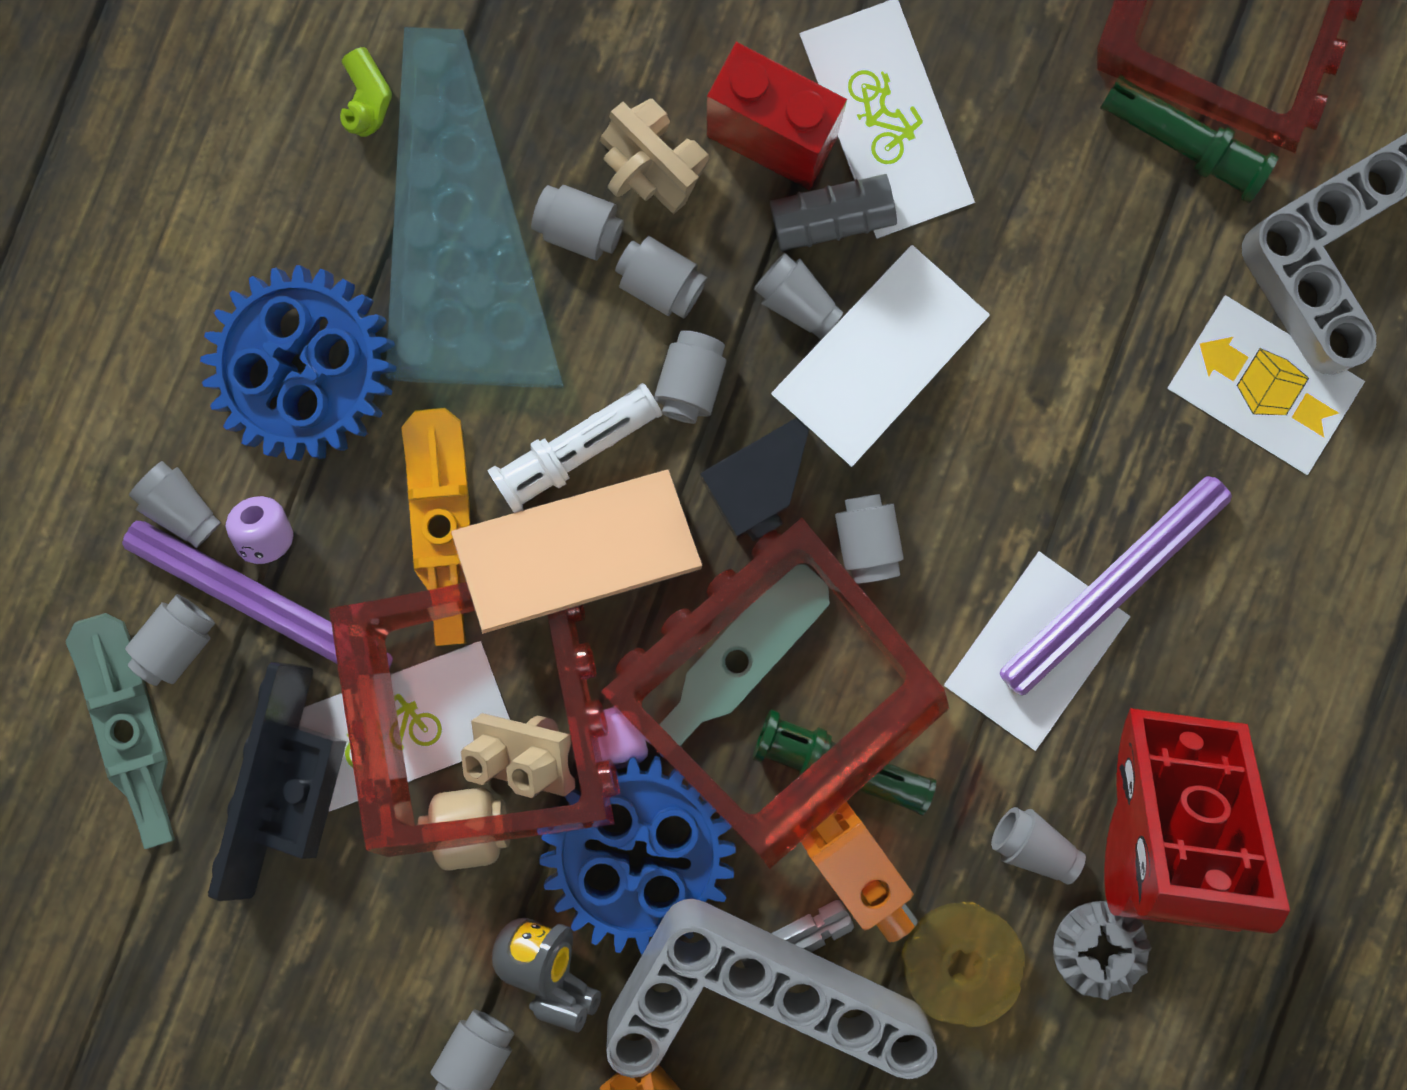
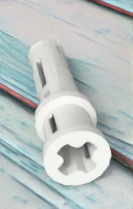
[487,383,663,513]

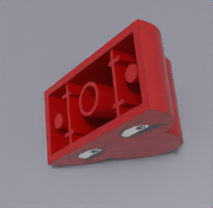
[1104,708,1290,934]

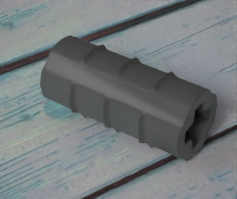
[770,174,897,252]

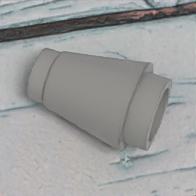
[754,253,843,339]
[129,461,221,548]
[991,807,1086,885]

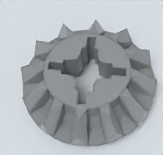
[1053,901,1152,1000]

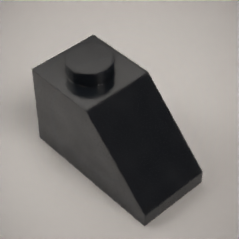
[700,417,809,542]

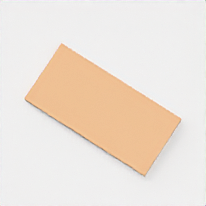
[451,469,702,634]

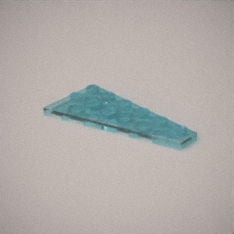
[386,27,565,388]

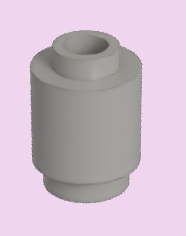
[531,185,624,261]
[615,236,708,319]
[654,331,727,424]
[835,494,904,584]
[125,594,215,686]
[430,1009,514,1090]

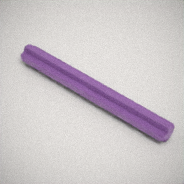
[999,476,1232,696]
[122,521,393,683]

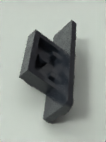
[208,662,347,901]

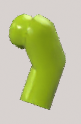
[340,47,392,137]

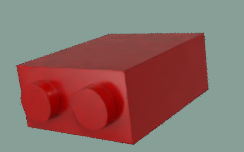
[707,41,847,190]

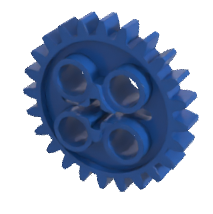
[200,265,397,461]
[540,756,736,954]

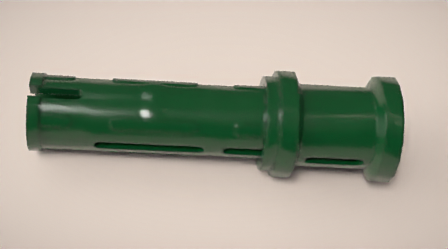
[1100,74,1279,204]
[752,709,936,816]

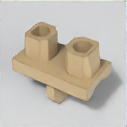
[600,99,710,214]
[461,713,575,798]

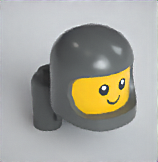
[492,918,601,1032]

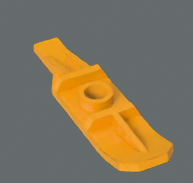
[401,408,471,646]

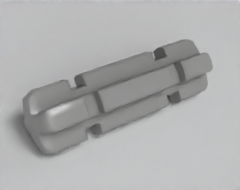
[741,900,854,968]

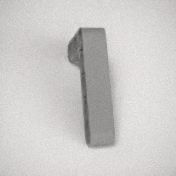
[1242,133,1407,375]
[606,899,937,1079]

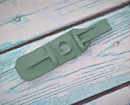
[646,564,830,760]
[65,613,175,849]

